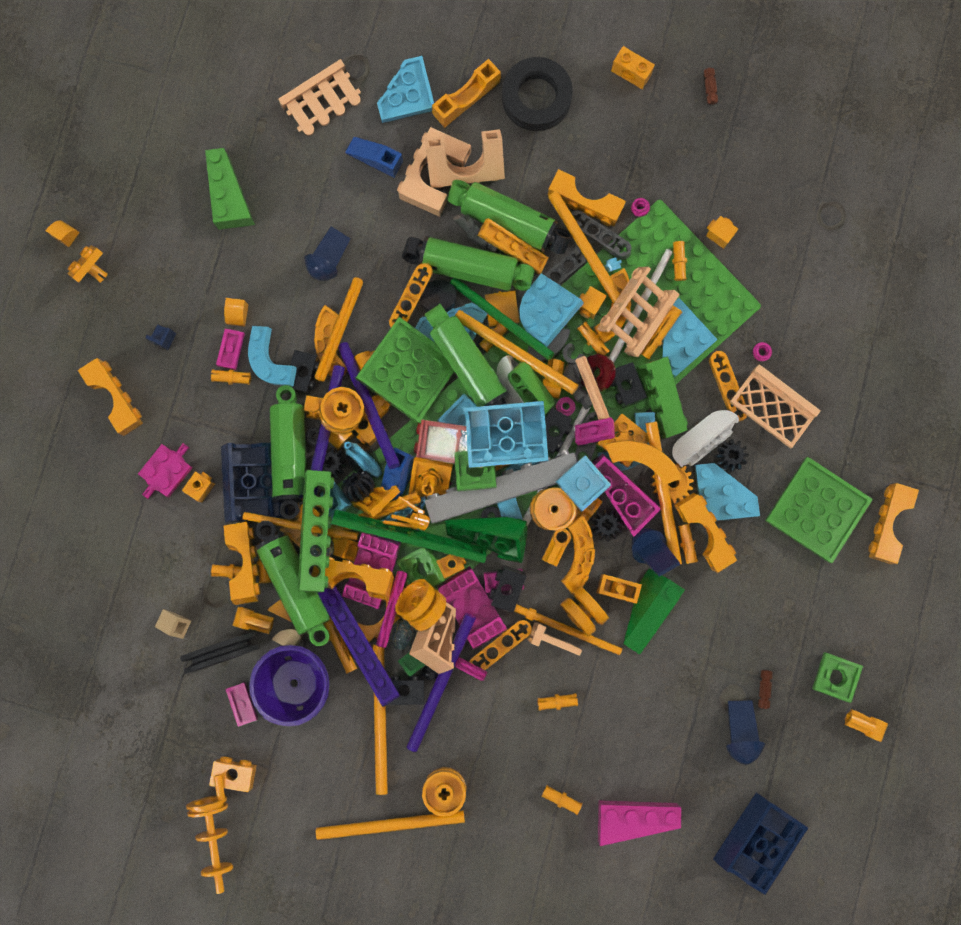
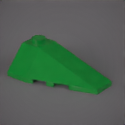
[445,517,528,563]
[623,568,685,655]

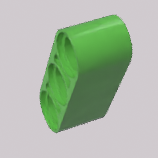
[507,362,555,415]

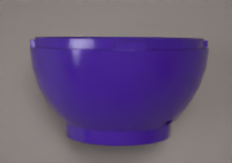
[249,645,330,726]

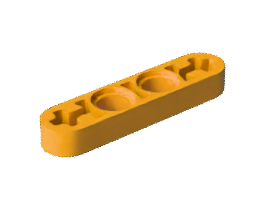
[389,263,433,327]
[709,351,748,422]
[469,620,532,670]

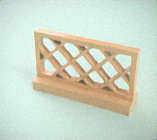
[730,364,821,449]
[527,622,582,656]

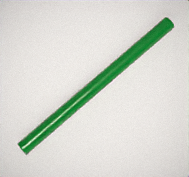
[450,278,554,361]

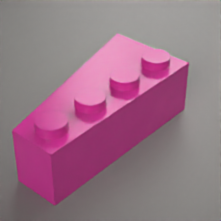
[593,453,661,537]
[598,800,681,846]

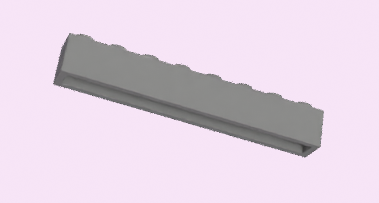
[425,451,577,524]

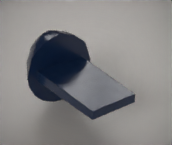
[304,226,351,281]
[632,528,680,577]
[726,701,765,765]

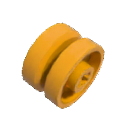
[319,387,364,435]
[529,487,577,531]
[395,579,446,631]
[560,586,609,637]
[422,767,466,817]

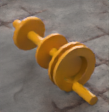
[186,774,233,894]

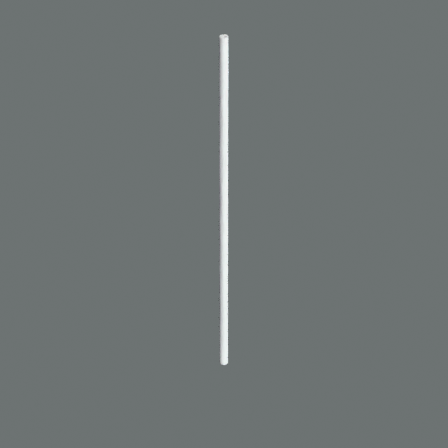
[523,249,673,526]

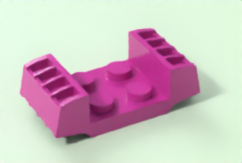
[342,532,402,609]
[437,566,508,649]

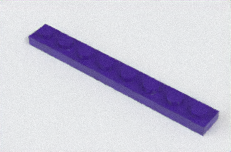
[309,572,400,707]

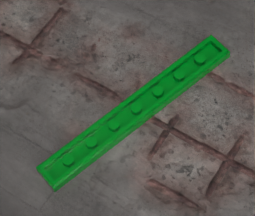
[331,509,487,563]

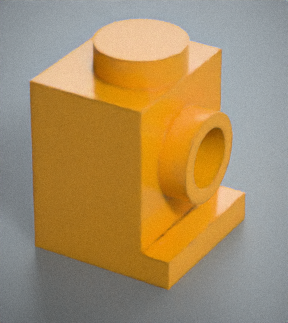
[304,395,323,420]
[436,554,466,579]

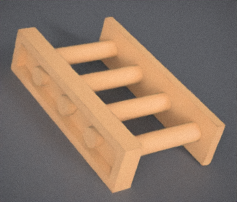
[597,267,680,357]

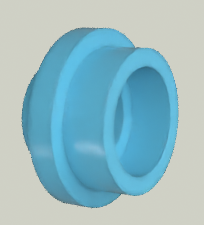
[603,258,622,272]

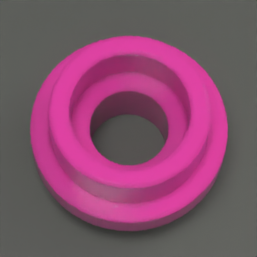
[631,198,650,217]
[753,342,772,362]
[556,397,575,416]

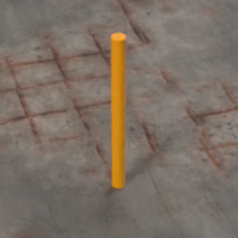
[548,191,631,317]
[455,310,578,395]
[645,421,682,565]
[373,644,388,795]
[316,810,465,840]

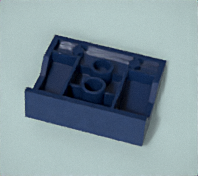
[221,443,288,523]
[713,792,808,895]

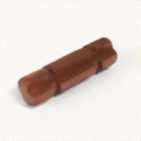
[704,67,718,105]
[758,670,773,709]

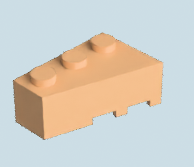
[409,602,456,674]

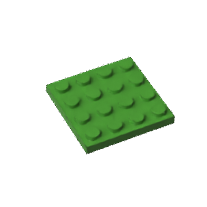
[355,317,454,424]
[765,457,873,564]

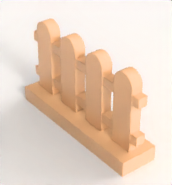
[279,59,361,136]

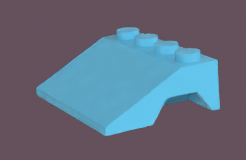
[464,401,549,468]

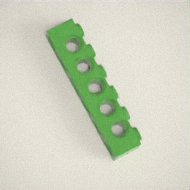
[297,470,334,592]

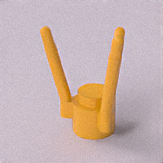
[383,496,430,531]

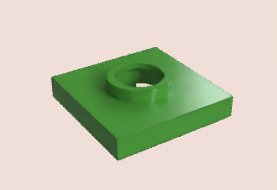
[454,451,497,492]
[396,547,445,586]
[812,652,863,703]

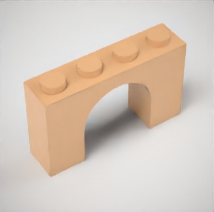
[397,127,471,217]
[425,129,505,188]

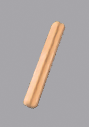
[575,356,610,420]

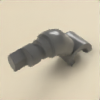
[453,215,508,256]
[563,343,592,410]

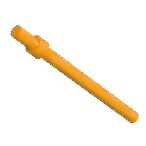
[242,512,359,540]
[514,604,622,655]

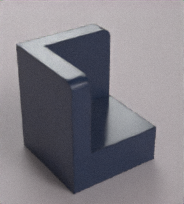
[145,324,176,350]

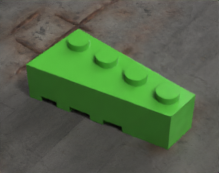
[205,148,255,230]
[636,356,688,438]

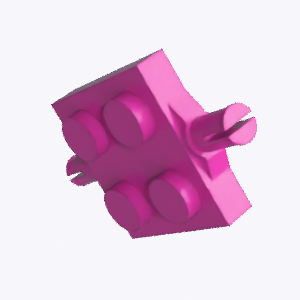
[138,443,193,499]

